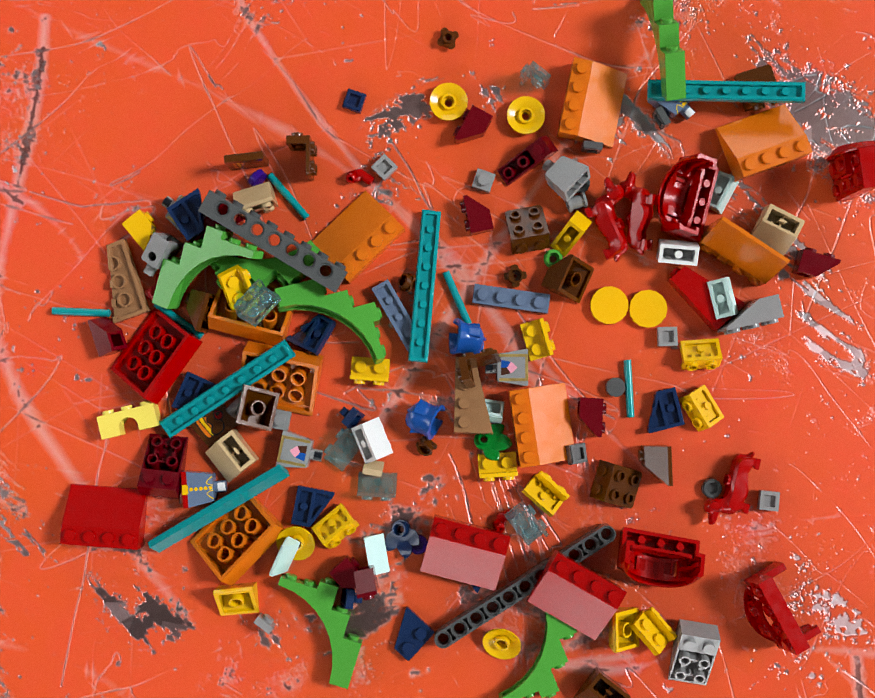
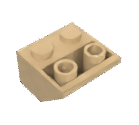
[233,181,278,218]
[751,204,805,256]
[205,429,259,483]

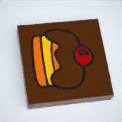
[224,151,269,170]
[191,403,239,448]

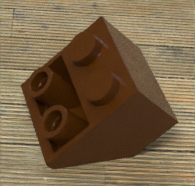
[573,667,631,698]

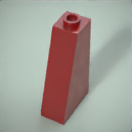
[667,266,746,331]

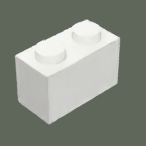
[656,239,700,266]
[351,417,393,464]

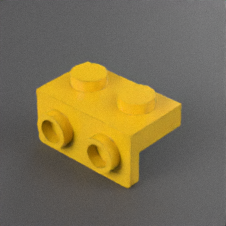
[521,471,570,517]

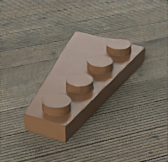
[106,239,150,324]
[454,357,493,435]

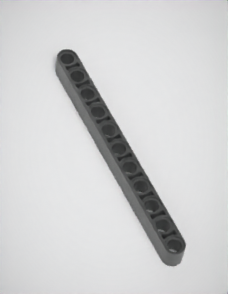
[434,523,616,648]

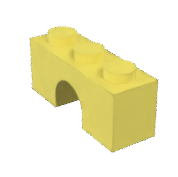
[96,401,162,440]

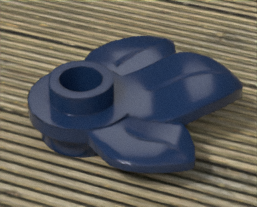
[385,520,420,559]

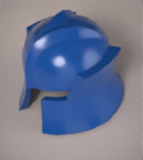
[449,318,487,355]
[405,399,445,440]

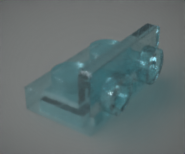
[519,61,551,90]
[234,279,281,327]
[324,427,359,472]
[357,471,397,501]
[504,501,549,545]

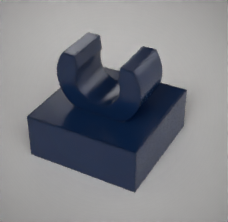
[339,407,365,429]
[340,588,362,609]

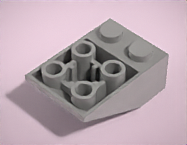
[717,294,784,335]
[668,619,721,686]

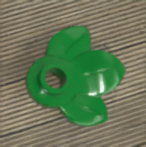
[474,423,512,461]

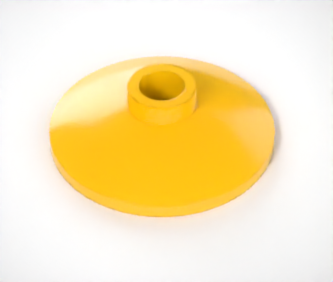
[430,83,468,121]
[507,96,545,134]
[276,526,315,560]
[483,628,521,659]

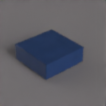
[342,88,367,114]

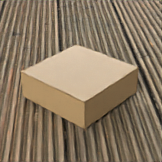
[362,460,385,477]

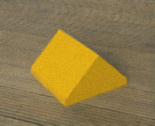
[213,582,259,616]
[609,607,639,653]

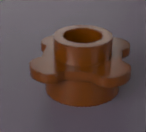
[437,28,459,49]
[504,264,527,287]
[398,273,416,293]
[416,436,437,456]

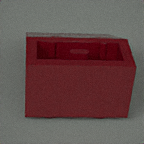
[137,433,188,499]

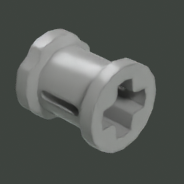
[565,191,588,213]

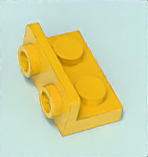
[217,265,258,310]
[520,318,556,361]
[679,338,723,371]
[349,356,390,386]
[679,384,724,432]
[477,452,518,482]
[312,503,359,549]
[630,607,677,656]

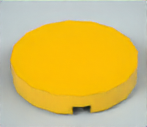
[590,286,628,324]
[629,290,667,328]

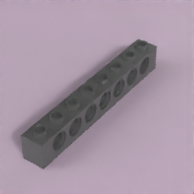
[198,189,348,293]

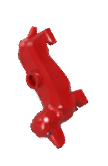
[619,171,661,255]
[584,177,628,262]
[703,452,761,525]

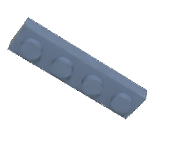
[372,279,412,353]
[472,284,550,314]

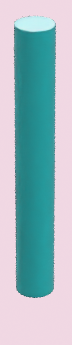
[267,173,310,220]
[443,271,472,323]
[154,304,204,339]
[52,307,111,317]
[624,360,634,417]

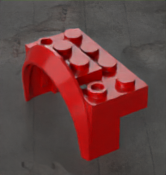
[826,141,875,202]
[657,153,719,242]
[617,527,705,588]
[743,561,821,655]

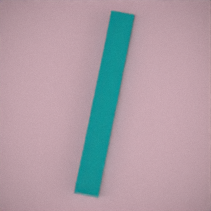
[647,80,806,103]
[408,209,441,363]
[159,339,296,438]
[148,464,290,553]

